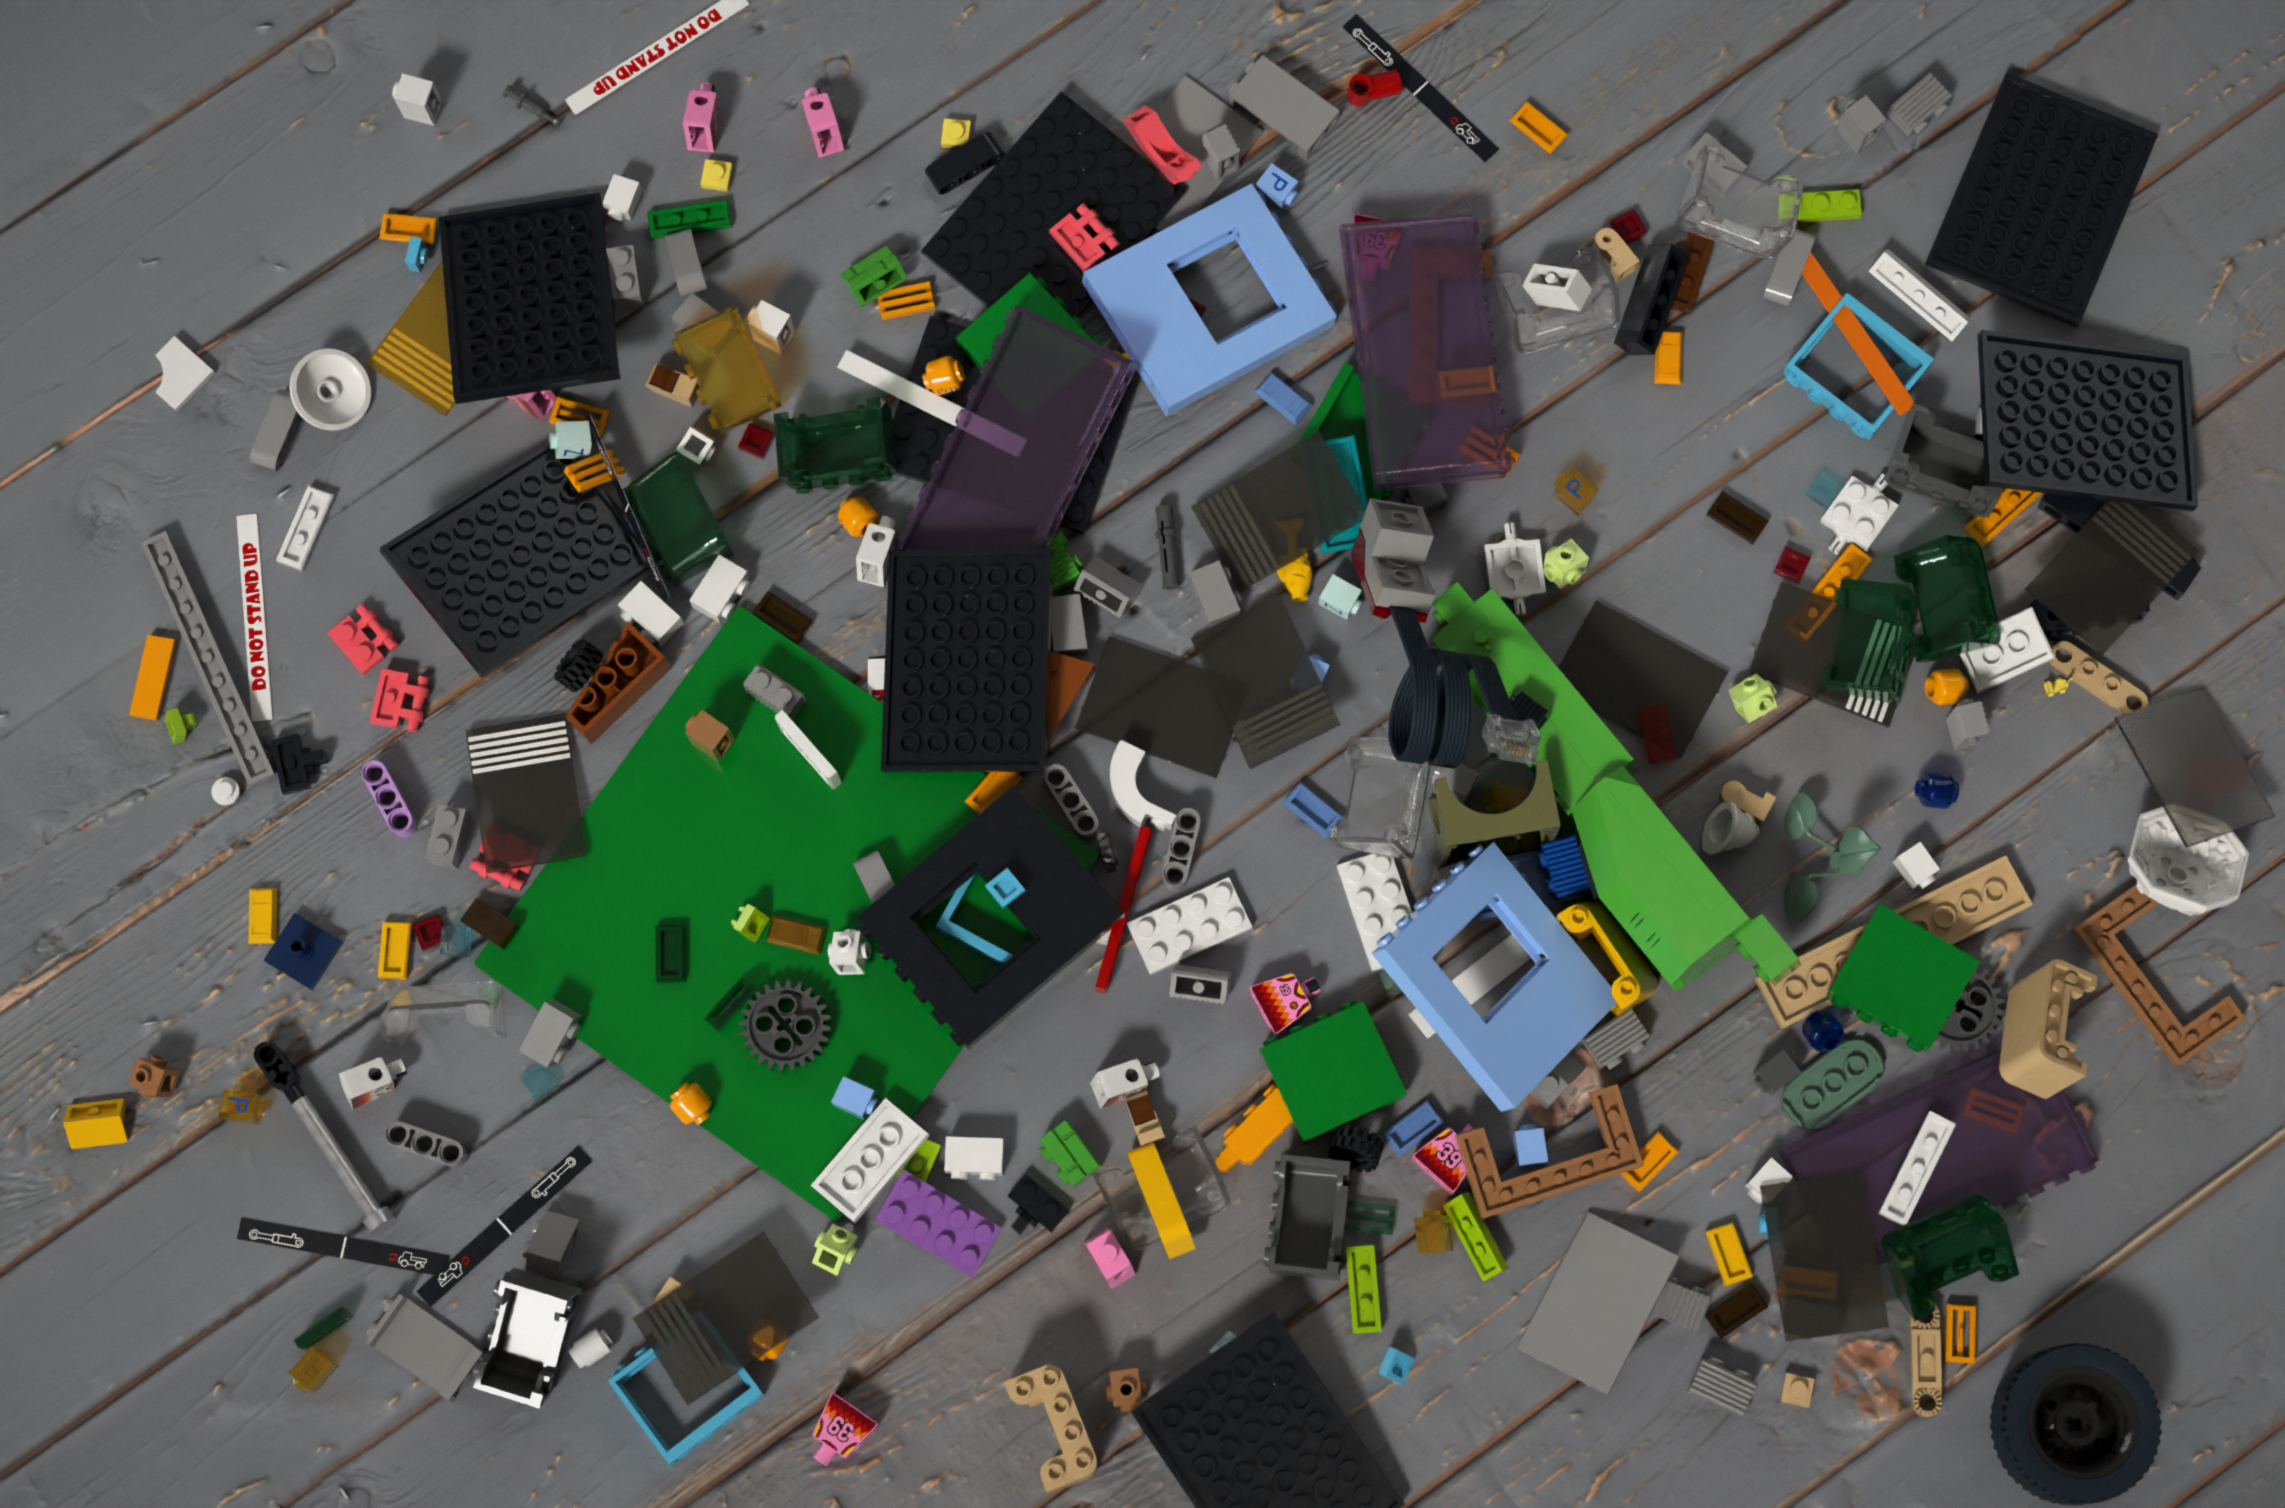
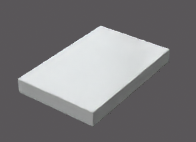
[1954,607,2056,694]
[775,710,842,790]

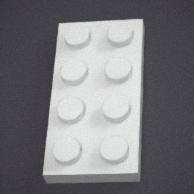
[1336,848,1412,973]
[1127,877,1253,975]
[811,1098,930,1223]

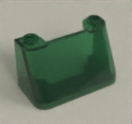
[623,450,734,586]
[1893,535,2001,663]
[1820,579,1917,704]

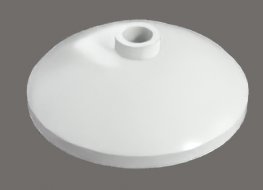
[289,349,371,431]

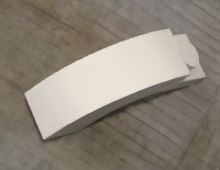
[1110,740,1176,831]

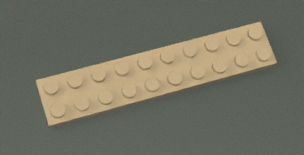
[1755,855,2033,1030]

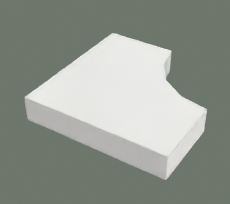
[155,336,215,412]

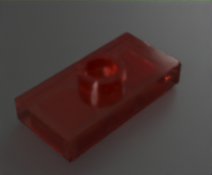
[1637,703,1677,764]

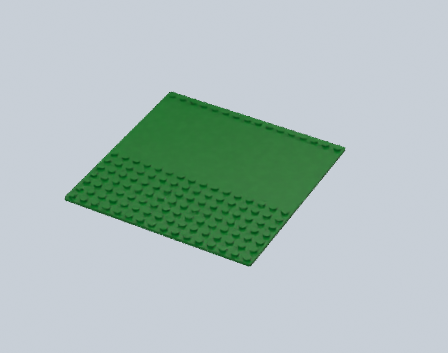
[474,607,1099,1221]

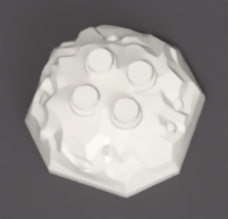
[2127,803,2249,916]

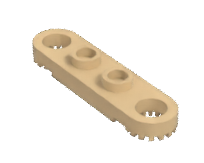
[2049,641,2149,718]
[1909,1300,1942,1418]

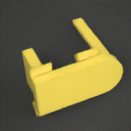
[2043,677,2073,697]

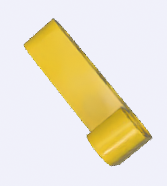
[1127,1142,1196,1260]

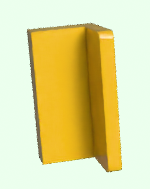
[63,1098,128,1149]

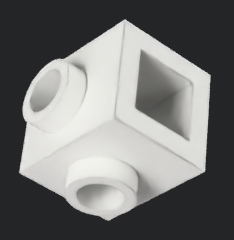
[828,929,871,975]

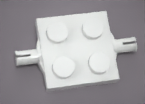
[1821,474,1899,555]
[1484,523,1546,617]

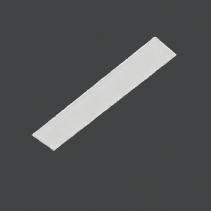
[1408,934,1531,1039]

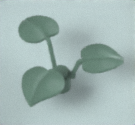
[1784,793,1881,925]

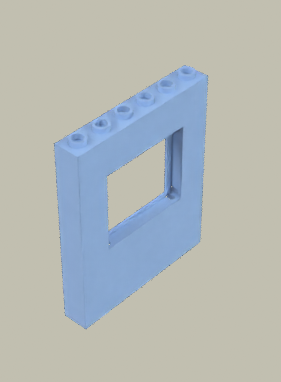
[1082,183,1337,417]
[1371,842,1617,1112]

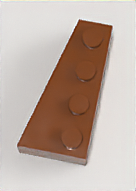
[565,621,672,744]
[1047,651,1096,751]

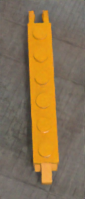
[1215,1083,1293,1174]

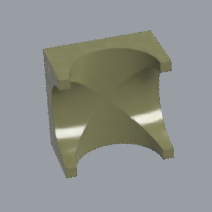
[1428,759,1561,867]

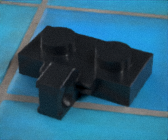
[271,733,329,795]
[1008,1174,1070,1235]

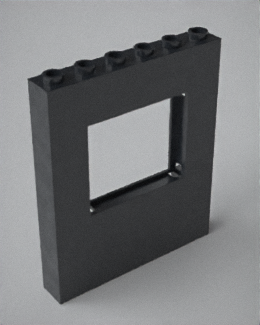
[857,786,1125,1050]

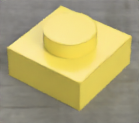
[941,118,971,149]
[701,159,733,192]

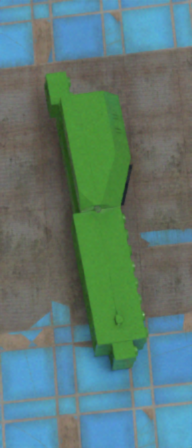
[1431,582,1801,992]

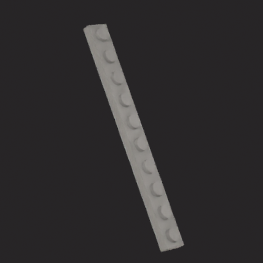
[140,531,276,787]

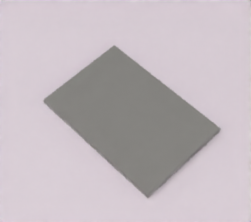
[1129,76,1263,232]
[1517,1212,1680,1396]

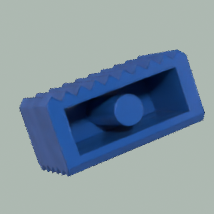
[1537,835,1590,901]

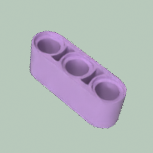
[361,760,417,838]

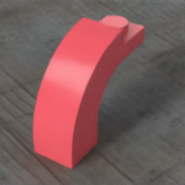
[1124,105,1202,185]

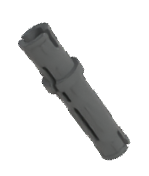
[1155,505,1181,590]

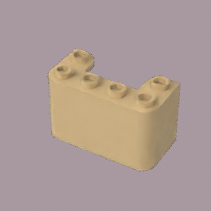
[1999,959,2098,1099]
[1004,1365,1098,1495]

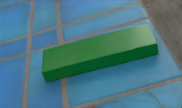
[647,199,732,240]

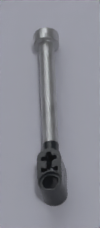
[254,1041,395,1235]

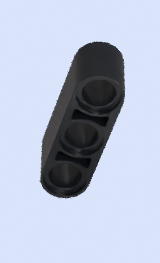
[924,131,1005,195]

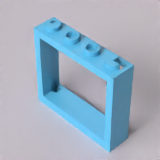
[1783,293,1934,441]
[936,866,1013,966]
[608,1310,765,1466]

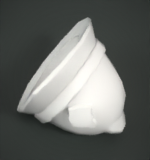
[1701,801,1760,855]

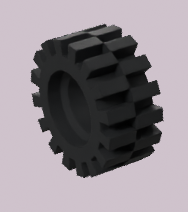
[554,639,603,692]
[1328,1125,1384,1173]

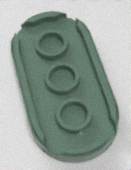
[1781,1039,1884,1131]

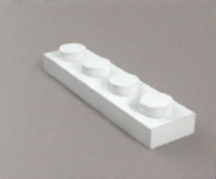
[1868,249,1971,341]
[1878,1111,1956,1227]

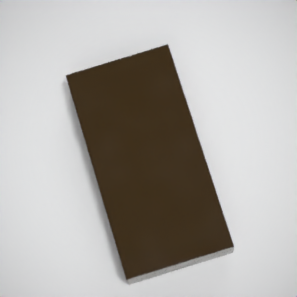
[1706,491,1769,545]
[752,591,814,645]
[460,898,520,950]
[1704,1283,1768,1340]

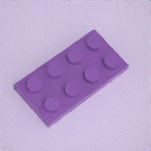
[873,1170,1002,1278]

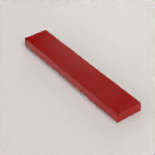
[1095,826,1152,994]

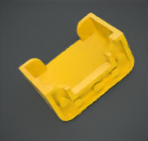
[1556,900,1657,1018]

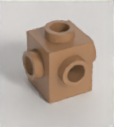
[129,1055,181,1098]
[1105,1368,1148,1412]

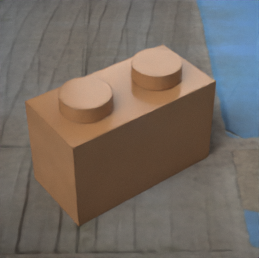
[685,710,735,763]

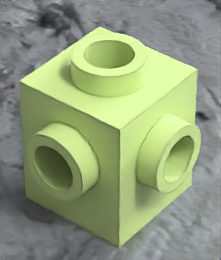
[1543,538,1589,589]
[1728,673,1778,723]
[812,1224,858,1276]

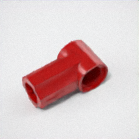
[1347,70,1402,107]

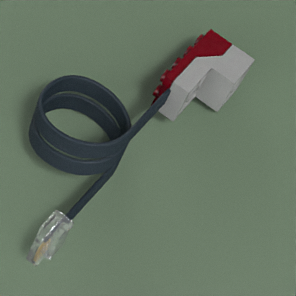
[1351,498,1541,769]

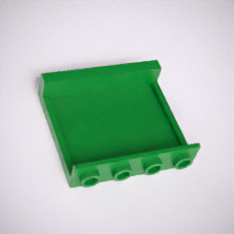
[956,273,1104,423]
[1291,362,1433,503]
[1826,904,1980,1053]
[1259,1000,1407,1145]

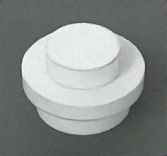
[211,777,240,806]

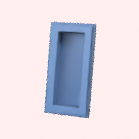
[1254,371,1313,426]
[1283,782,1344,838]
[1382,1100,1444,1157]

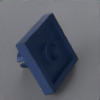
[263,913,343,991]

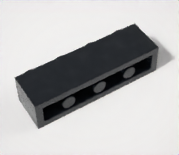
[1614,244,1689,355]

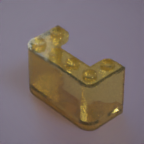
[672,305,782,435]

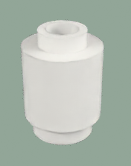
[568,1327,613,1369]

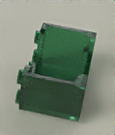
[773,397,897,494]
[1881,1195,2019,1321]

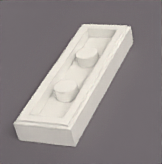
[276,485,335,571]

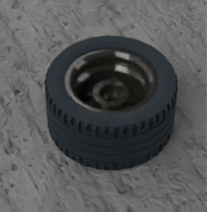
[1990,1343,2162,1506]

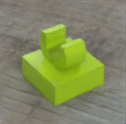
[164,708,197,745]
[731,904,770,943]

